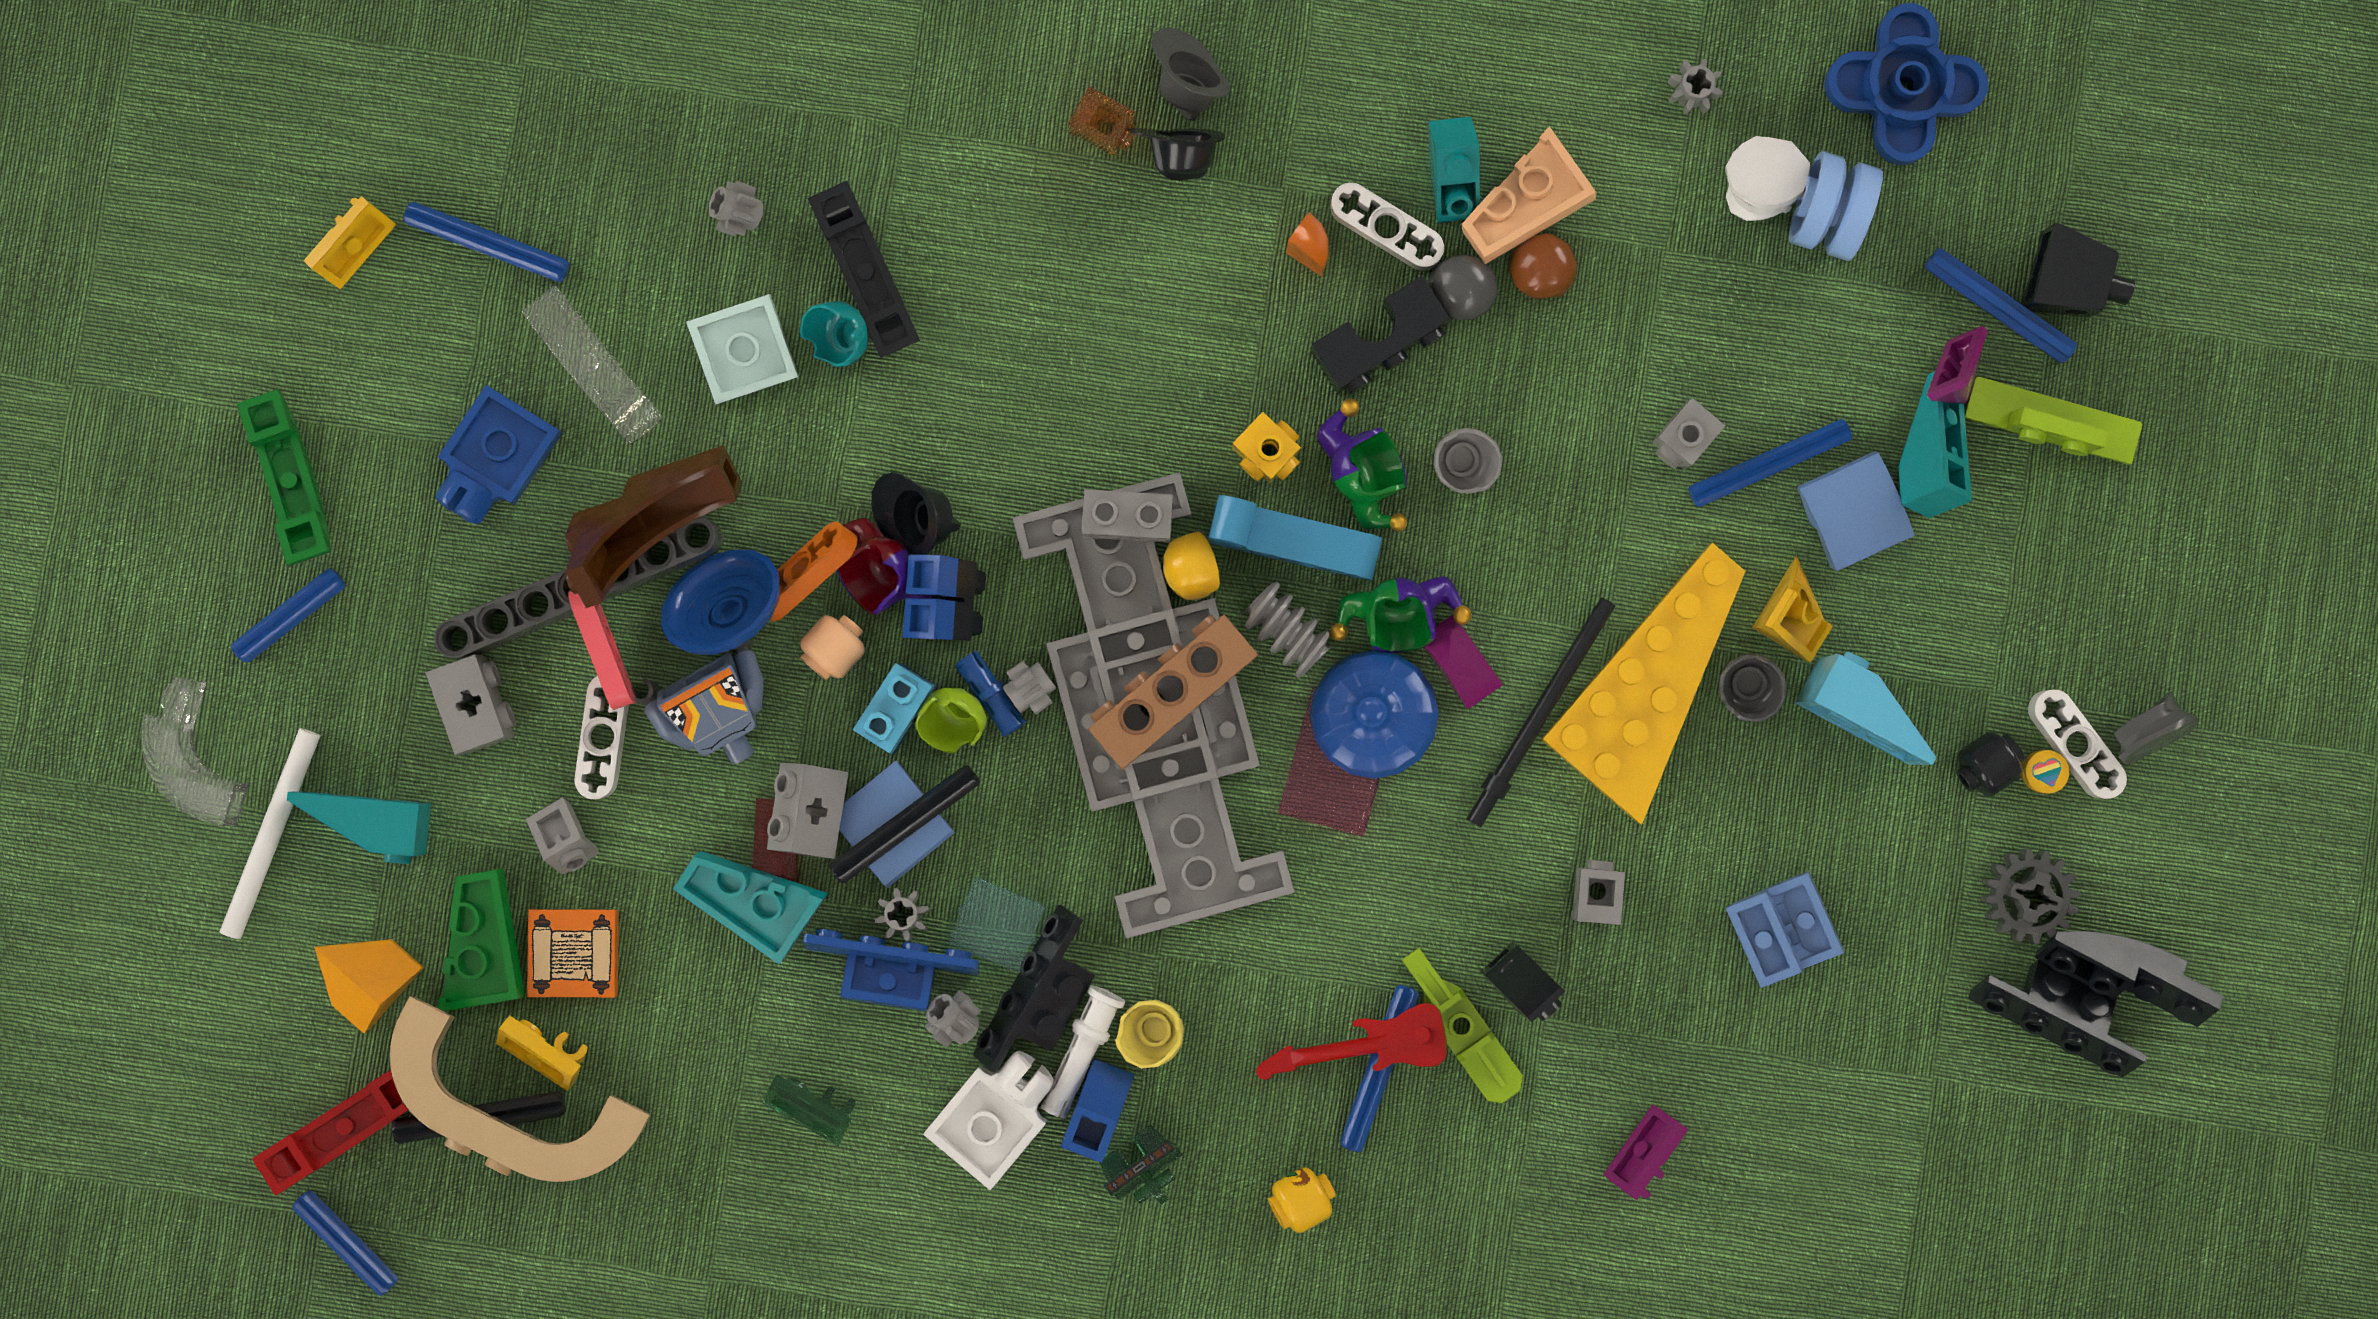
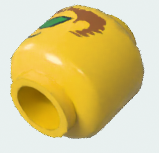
[1268,1167,1336,1233]

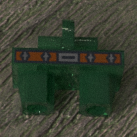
[1099,1125,1183,1205]

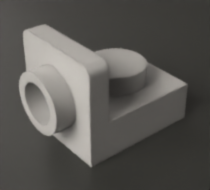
[526,797,599,874]

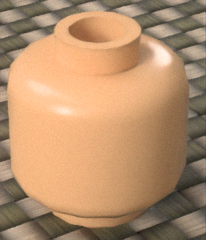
[800,615,865,680]

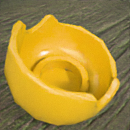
[1163,531,1220,600]

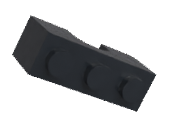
[1310,275,1450,394]

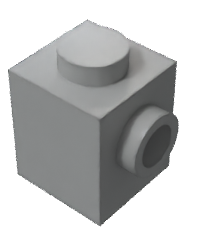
[1651,398,1726,470]

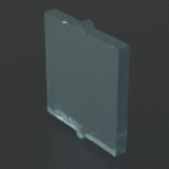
[948,876,1046,972]

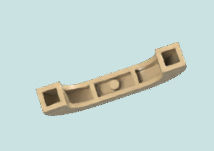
[390,996,652,1182]

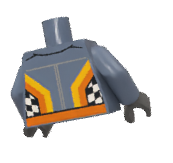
[633,637,764,764]

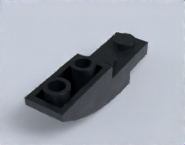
[2035,931,2224,1027]

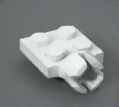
[923,1051,1054,1190]

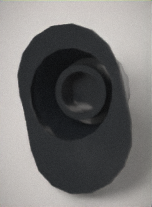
[1127,127,1225,181]
[871,472,961,555]

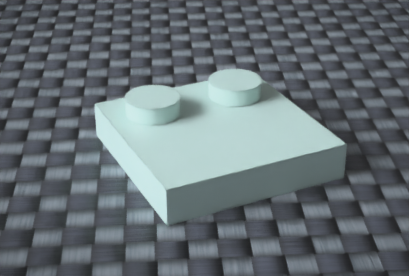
[686,294,799,404]

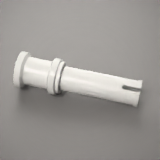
[1041,985,1125,1119]

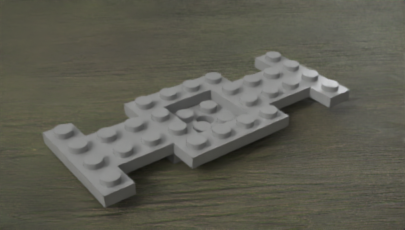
[1012,472,1295,939]

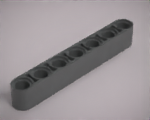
[434,516,723,659]

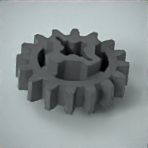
[1980,849,2081,944]

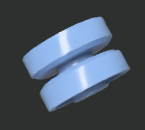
[1789,150,1883,261]

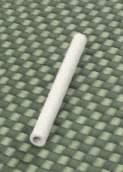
[219,728,321,939]

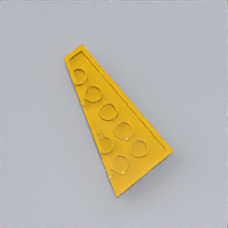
[1541,543,1745,825]

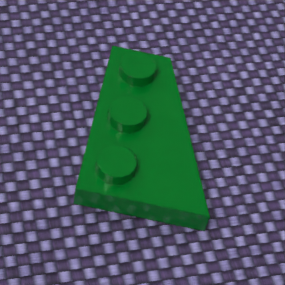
[437,868,525,1011]

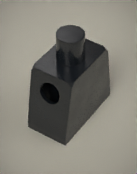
[2021,223,2135,317]

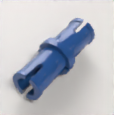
[955,651,1027,737]

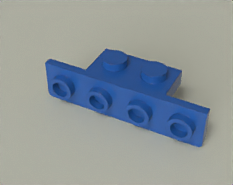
[803,929,980,1012]

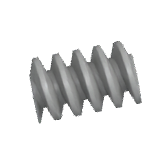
[1240,582,1331,679]

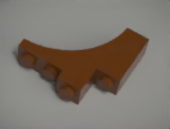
[565,445,742,608]

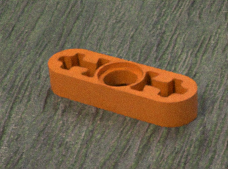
[769,522,857,622]

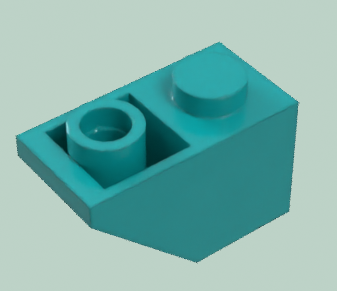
[1428,116,1480,223]

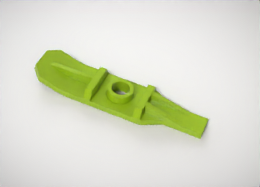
[1401,947,1523,1104]

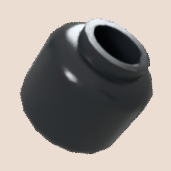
[1956,731,2026,797]

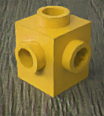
[1232,412,1301,484]

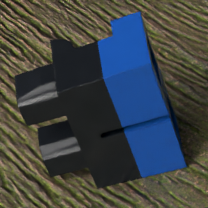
[903,555,986,641]

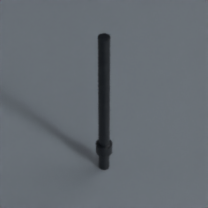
[1466,598,1615,828]

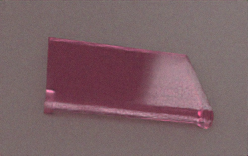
[1278,688,1380,837]

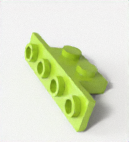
[1964,377,2142,465]

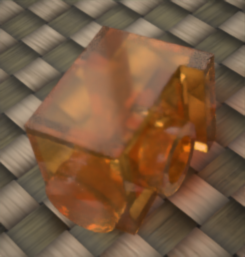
[1068,86,1138,157]

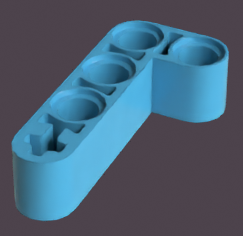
[1208,495,1382,581]

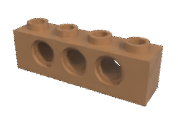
[1088,614,1258,770]

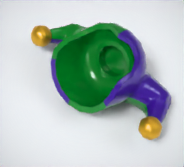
[1317,398,1407,532]
[1329,576,1472,653]

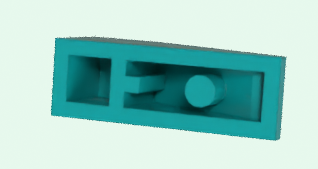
[1898,371,1972,518]
[287,791,431,864]

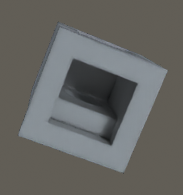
[1571,860,1625,925]

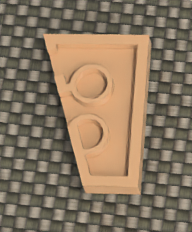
[1462,126,1596,264]

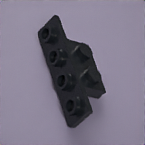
[973,905,1095,1073]
[1968,960,2147,1077]

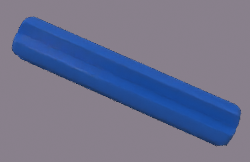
[231,569,346,662]
[292,1190,398,1296]

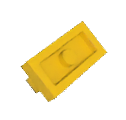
[303,196,397,289]
[496,1015,588,1091]

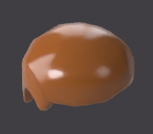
[1509,233,1578,299]

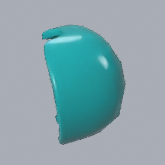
[800,301,869,367]

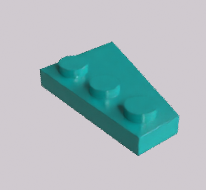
[673,851,828,964]

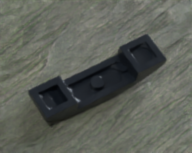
[807,181,920,358]

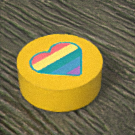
[2022,750,2069,794]

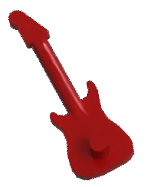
[1256,1003,1447,1080]

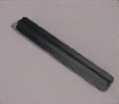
[829,765,980,883]
[392,1091,566,1144]

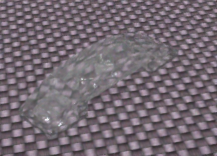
[521,284,664,445]

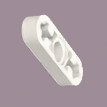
[1330,183,1444,271]
[574,676,629,799]
[2028,690,2127,799]

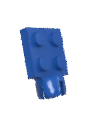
[435,385,563,524]

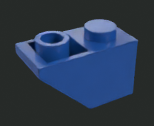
[1061,1058,1135,1163]

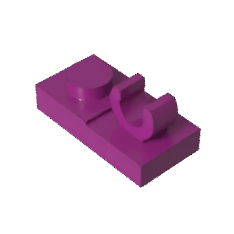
[1603,1104,1689,1200]

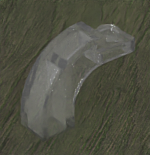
[141,676,249,827]

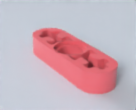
[568,591,635,710]

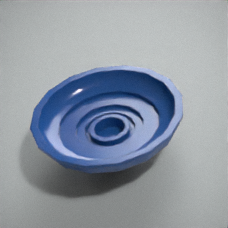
[661,550,780,655]
[1310,650,1439,779]

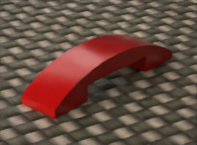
[252,1069,409,1196]

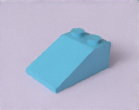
[1795,652,1937,765]

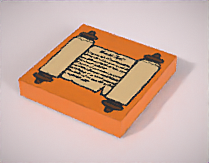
[527,909,619,998]

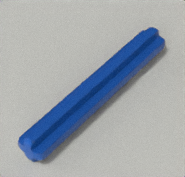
[403,202,570,282]
[1925,248,2077,363]
[1688,419,1852,507]
[1340,984,1419,1152]

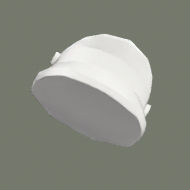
[1725,136,1810,221]

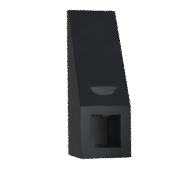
[1480,942,1565,1022]

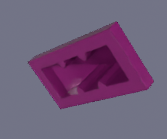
[1927,325,1988,404]
[1423,614,1503,710]

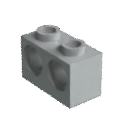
[1082,489,1173,543]

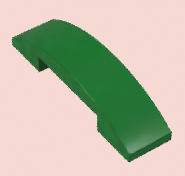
[236,389,331,566]

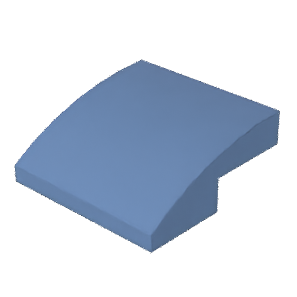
[1797,451,1915,571]
[839,761,955,888]
[1726,871,1844,988]

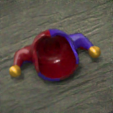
[837,517,939,616]

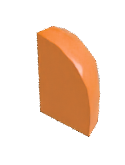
[1286,212,1329,277]

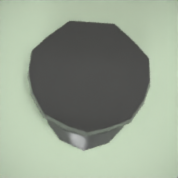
[2113,691,2199,765]

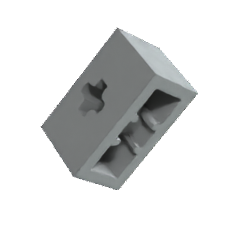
[425,654,516,755]
[767,763,848,859]

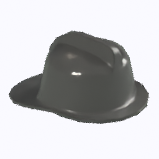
[1151,27,1230,120]

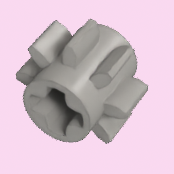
[1667,59,1723,115]
[709,181,763,236]
[1002,660,1056,714]
[875,888,930,942]
[925,990,981,1048]

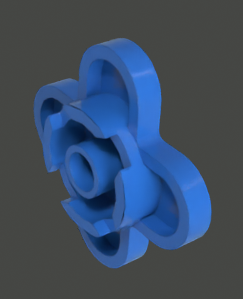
[1824,3,1988,165]

